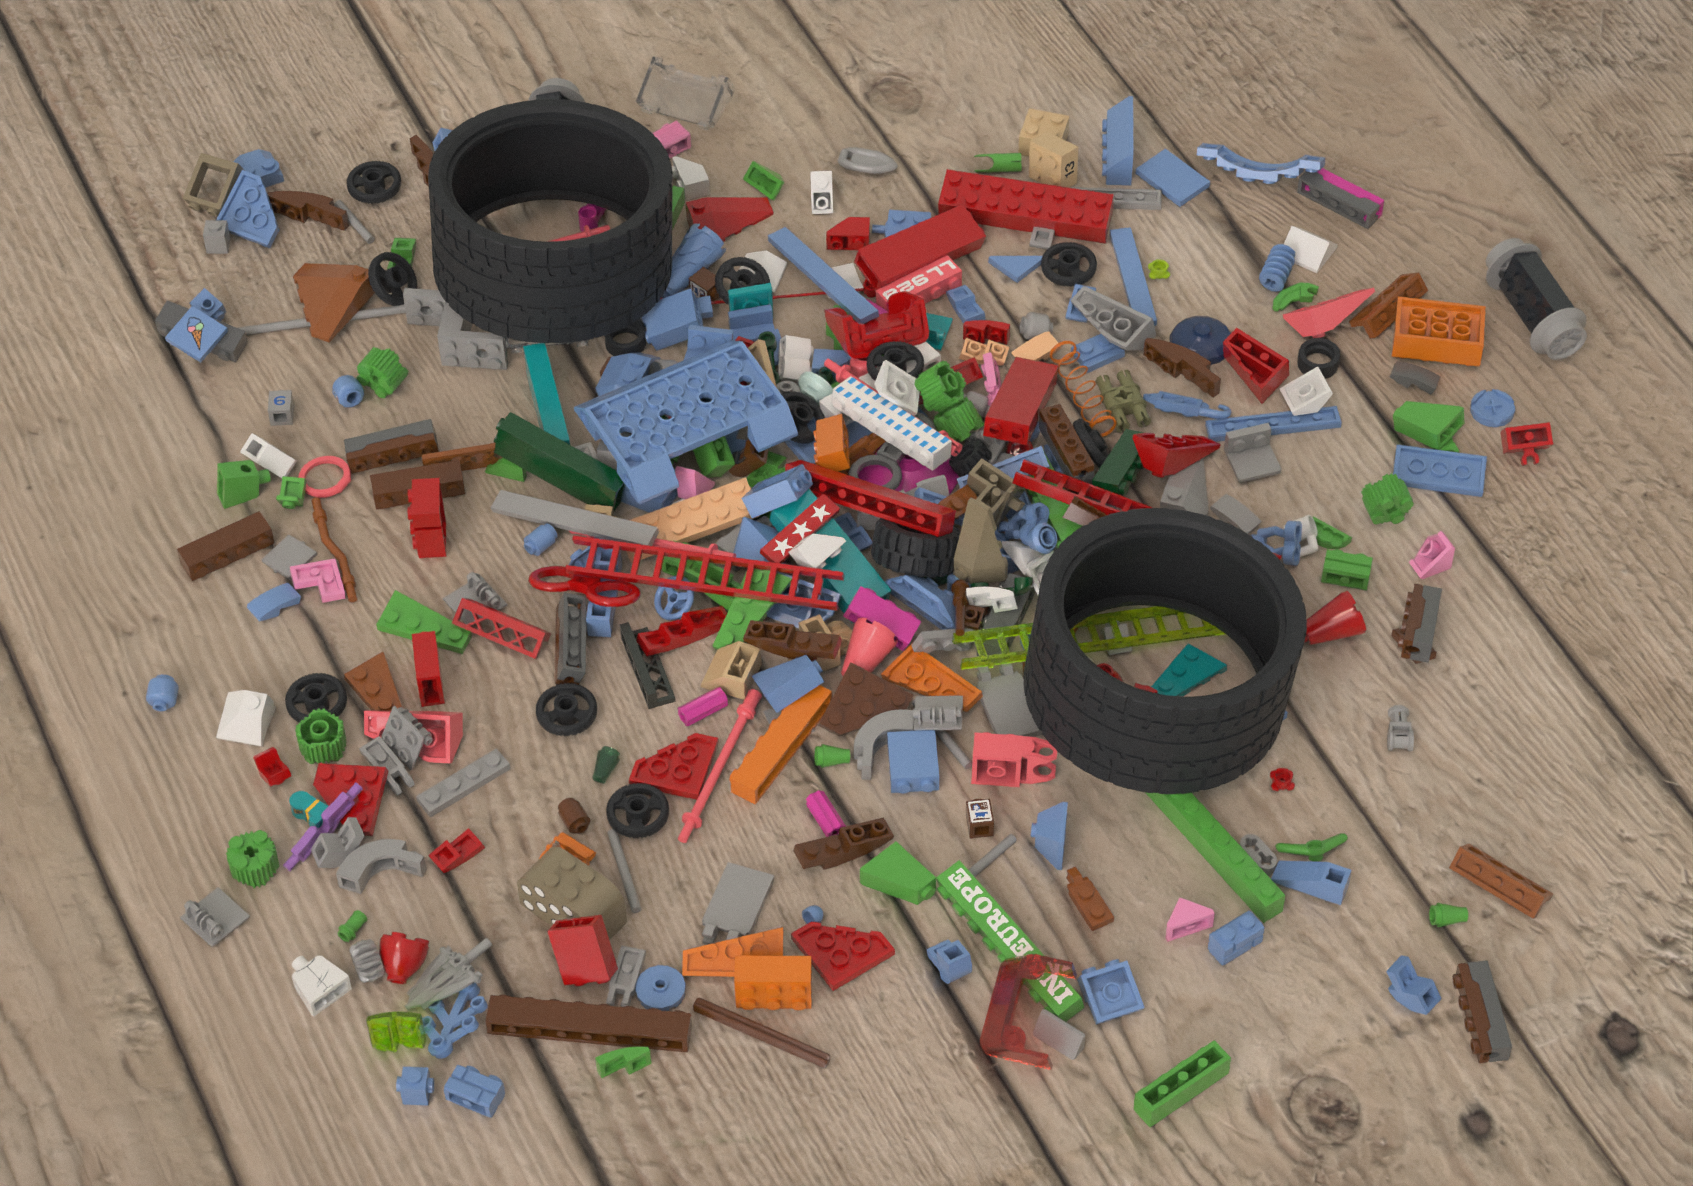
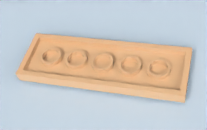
[627,477,760,563]

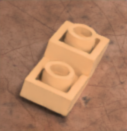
[1011,331,1062,361]
[959,338,1009,366]

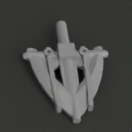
[405,938,492,1011]

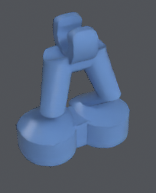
[998,503,1049,546]
[1251,521,1302,566]

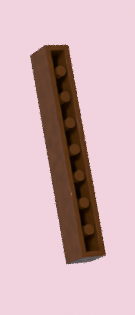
[485,994,692,1053]

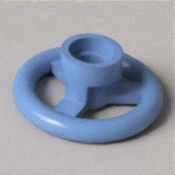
[654,576,694,621]

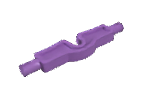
[283,782,363,872]

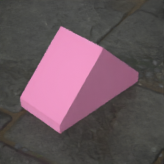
[675,466,715,499]
[1165,898,1215,942]

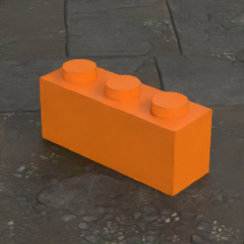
[813,414,850,472]

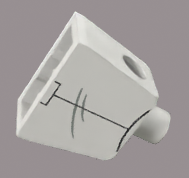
[292,956,352,1017]

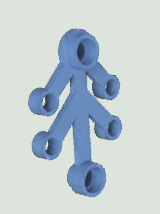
[418,982,488,1059]

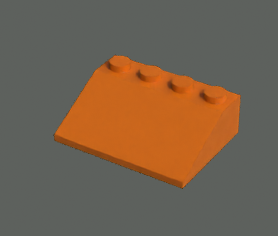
[1392,296,1486,366]

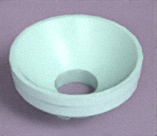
[798,371,833,406]

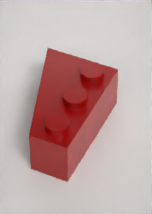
[1223,328,1289,404]

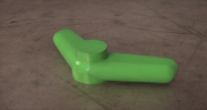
[1275,833,1348,862]

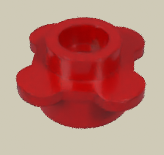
[1270,768,1295,791]

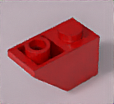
[826,217,870,250]

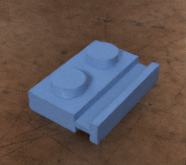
[1071,334,1125,373]

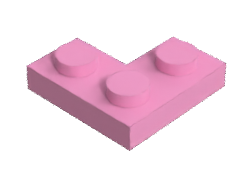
[290,559,345,603]

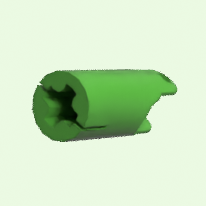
[974,153,1022,173]

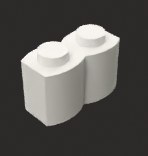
[777,335,814,384]

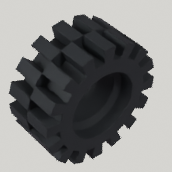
[949,438,992,477]

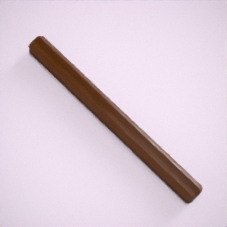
[693,998,830,1068]

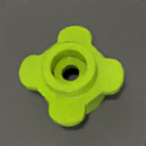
[1148,259,1170,279]

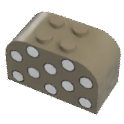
[517,846,627,940]

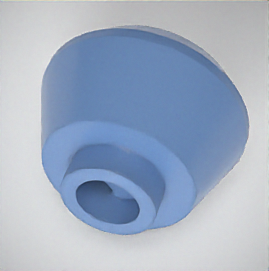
[1027,522,1057,554]

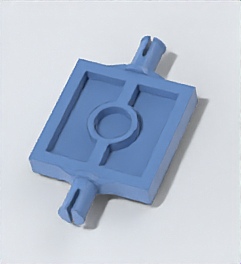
[872,210,931,238]

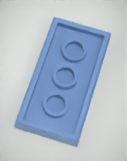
[1393,445,1487,497]

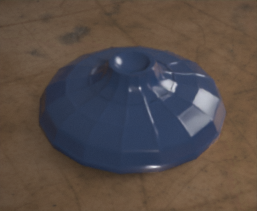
[1170,316,1231,365]

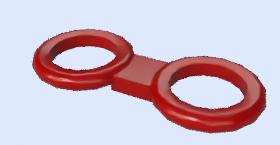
[528,566,641,607]

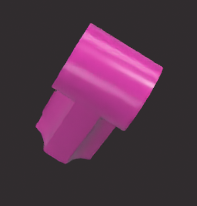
[578,203,606,232]

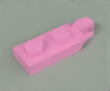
[981,352,1002,406]

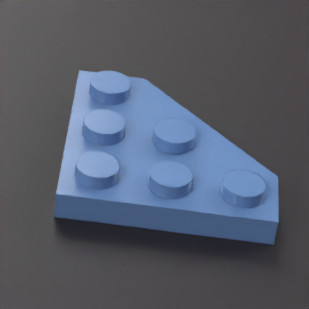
[216,170,279,248]

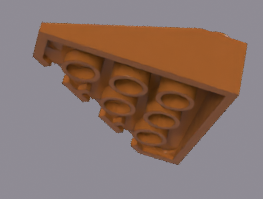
[293,263,375,343]

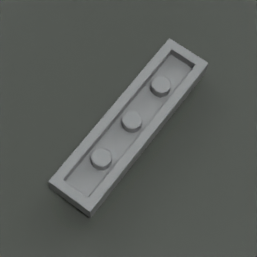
[416,748,511,818]

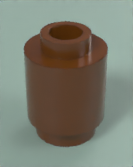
[558,798,591,834]

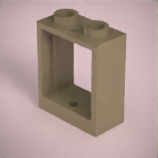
[183,153,245,217]

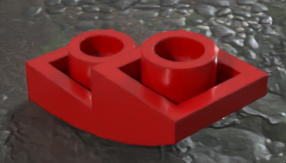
[963,320,1010,345]

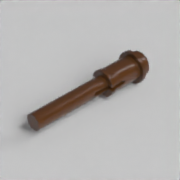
[951,579,970,636]

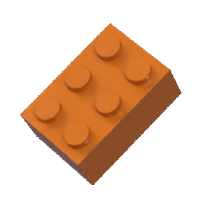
[734,956,812,1010]

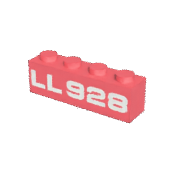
[876,255,962,311]

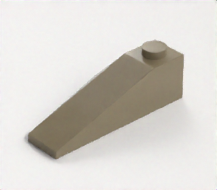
[953,497,1008,584]

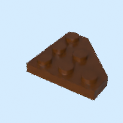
[818,662,914,736]

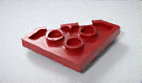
[629,733,719,800]
[313,763,389,836]
[791,921,895,991]

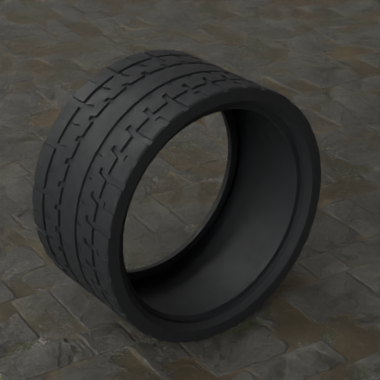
[428,99,673,343]
[1023,508,1307,794]

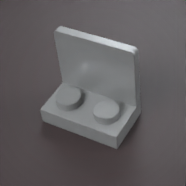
[1224,423,1281,482]

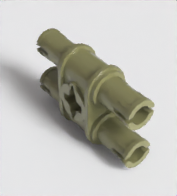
[1095,370,1151,433]

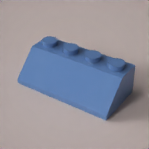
[1102,96,1133,185]

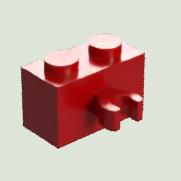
[1500,422,1553,466]

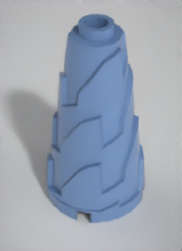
[662,224,726,298]

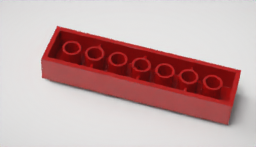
[938,169,1114,244]

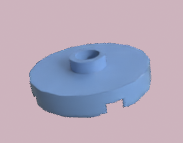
[635,965,686,1011]

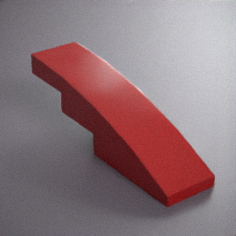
[636,606,727,656]

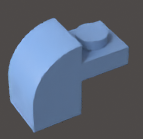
[927,939,972,984]
[1386,955,1442,1015]

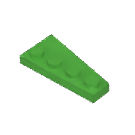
[713,569,792,650]
[376,590,472,654]

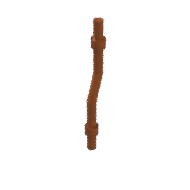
[311,497,357,603]

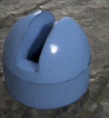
[802,905,823,924]

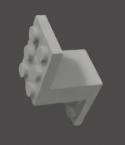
[403,288,508,370]

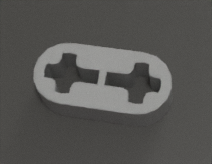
[1240,834,1277,876]

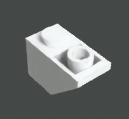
[672,156,710,200]
[810,171,833,214]
[240,433,297,478]
[788,534,846,569]

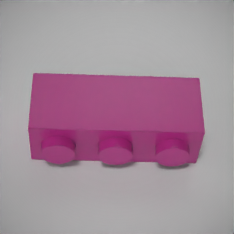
[843,586,921,651]

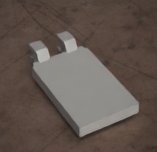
[976,657,1042,737]
[702,862,774,945]

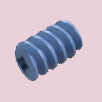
[1259,244,1295,292]

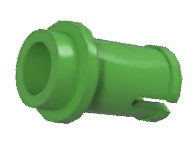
[337,910,368,942]

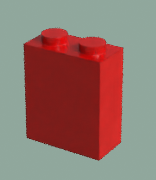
[412,631,445,707]
[547,915,618,986]

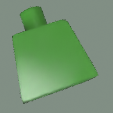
[217,460,271,509]

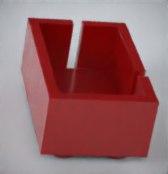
[407,478,446,558]

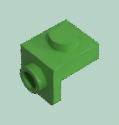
[276,476,307,509]

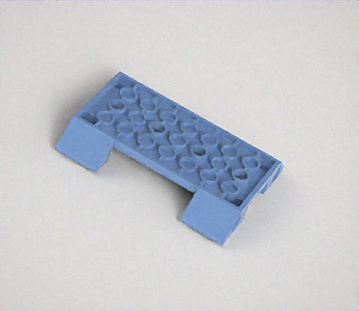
[574,340,798,505]

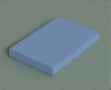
[1135,149,1210,207]

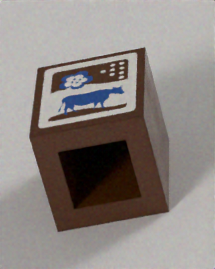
[688,267,720,301]
[966,799,994,839]

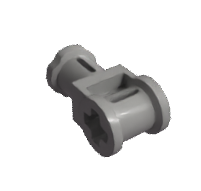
[1387,705,1414,751]

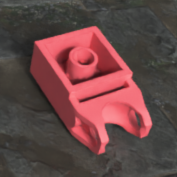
[971,732,1057,787]

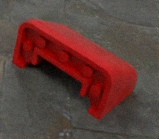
[824,291,929,359]

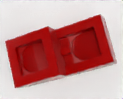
[428,828,485,873]

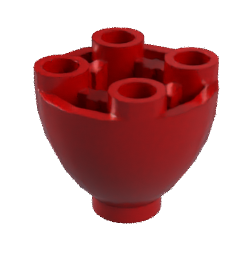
[379,932,429,985]

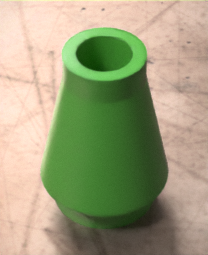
[814,744,850,768]
[1429,903,1468,927]

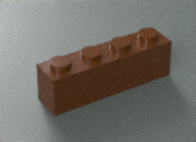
[370,460,465,510]
[177,511,275,581]

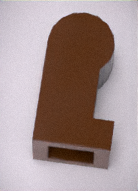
[729,439,769,477]

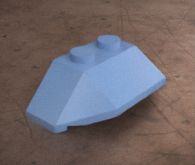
[595,352,661,396]
[766,572,841,628]
[885,575,956,630]

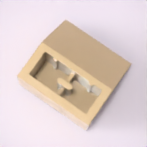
[701,641,762,700]

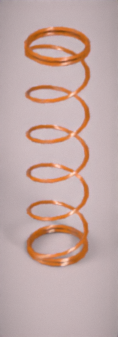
[1050,341,1117,437]

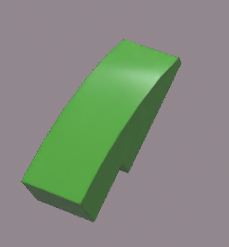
[684,560,741,610]

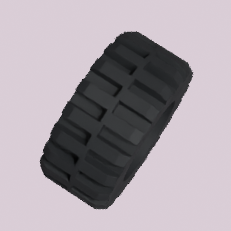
[871,518,960,578]

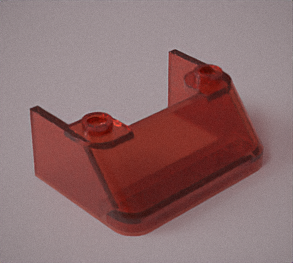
[980,954,1077,1070]

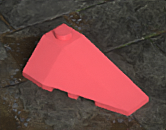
[1283,287,1375,338]
[364,710,463,763]

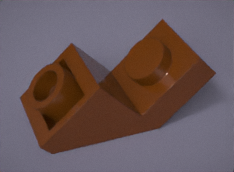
[965,601,990,630]

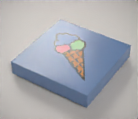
[165,306,228,363]

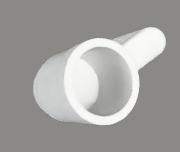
[1284,514,1318,557]

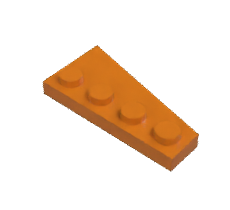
[881,643,983,712]
[682,927,784,977]

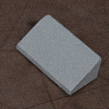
[1033,1009,1085,1060]

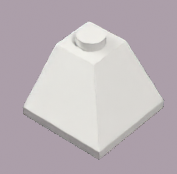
[216,690,274,747]

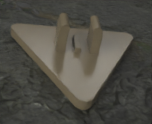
[995,487,1025,527]

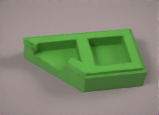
[485,458,527,482]

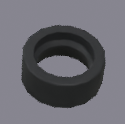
[605,321,646,356]
[1297,338,1340,379]

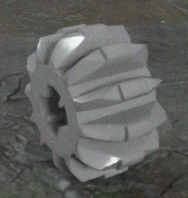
[349,939,384,983]

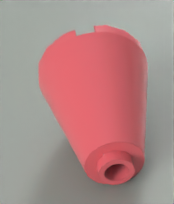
[841,618,898,676]

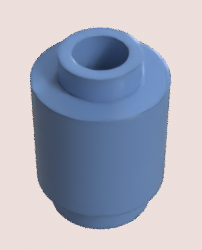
[524,523,558,556]

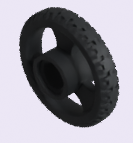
[347,161,401,204]
[1041,242,1097,287]
[368,252,418,306]
[715,257,770,304]
[867,341,924,381]
[781,391,825,444]
[1073,418,1108,468]
[285,673,347,723]
[536,683,597,736]
[606,783,669,839]

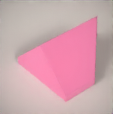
[1409,531,1455,579]

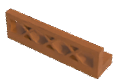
[1349,272,1428,339]
[422,443,503,471]
[1449,843,1553,919]

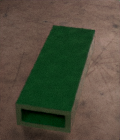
[493,412,626,513]

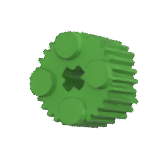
[356,347,409,398]
[914,361,966,413]
[933,397,985,442]
[1361,473,1414,524]
[295,708,347,764]
[226,830,280,888]

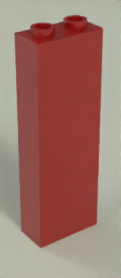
[854,204,986,292]
[983,357,1059,445]

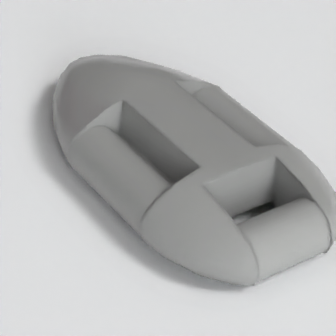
[837,147,898,174]

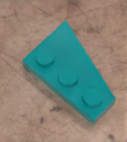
[1151,643,1228,696]

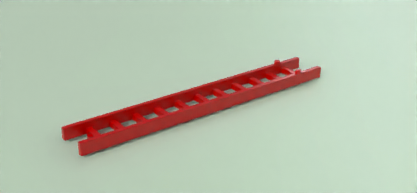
[1012,459,1282,560]
[565,535,845,611]

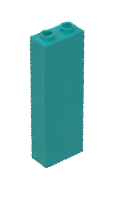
[523,343,570,445]
[769,489,892,623]

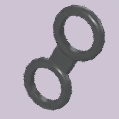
[848,412,936,490]

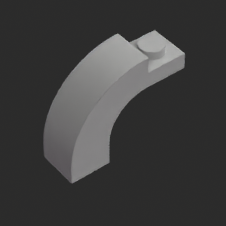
[854,710,914,780]
[336,839,426,894]

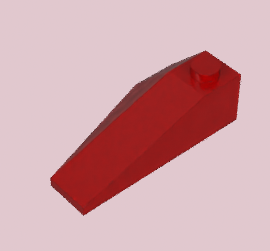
[686,197,774,242]
[1132,433,1221,478]

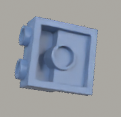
[1077,959,1145,1025]

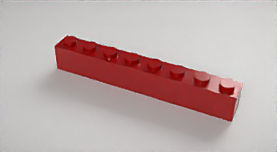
[785,460,956,537]

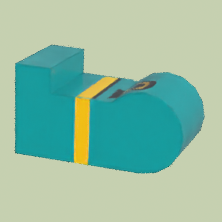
[289,791,328,828]

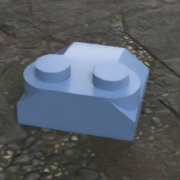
[233,149,284,188]

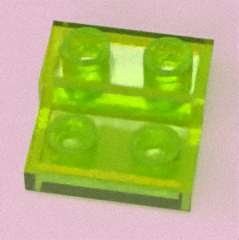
[366,1012,427,1052]

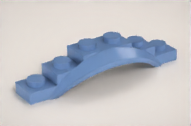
[1197,143,1326,184]

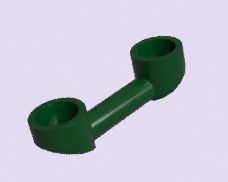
[758,331,781,384]
[971,577,1033,596]

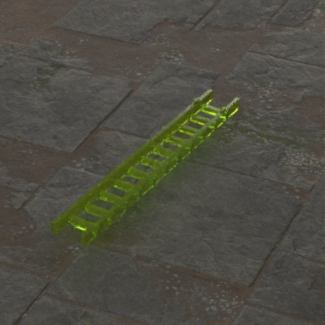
[952,606,1225,670]

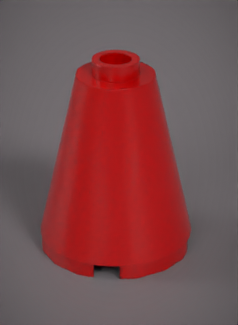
[1304,590,1366,645]

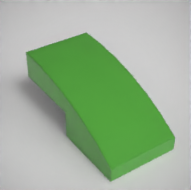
[387,238,416,270]
[747,451,787,487]
[595,1047,651,1078]

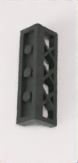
[620,622,676,709]

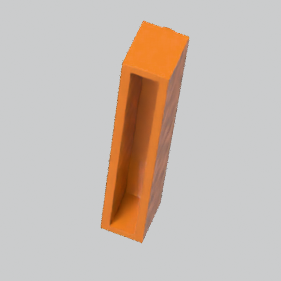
[729,685,832,805]

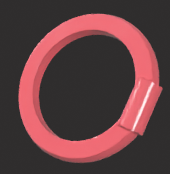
[298,456,351,498]

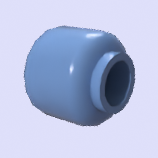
[332,375,364,408]
[146,674,179,711]

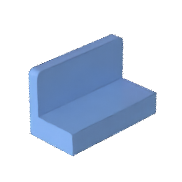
[728,304,775,341]

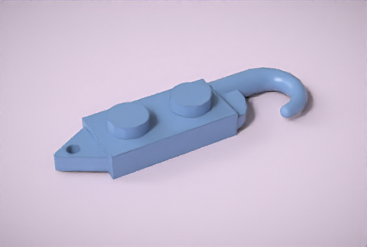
[1143,391,1232,419]

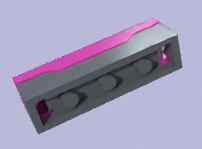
[1297,168,1384,229]

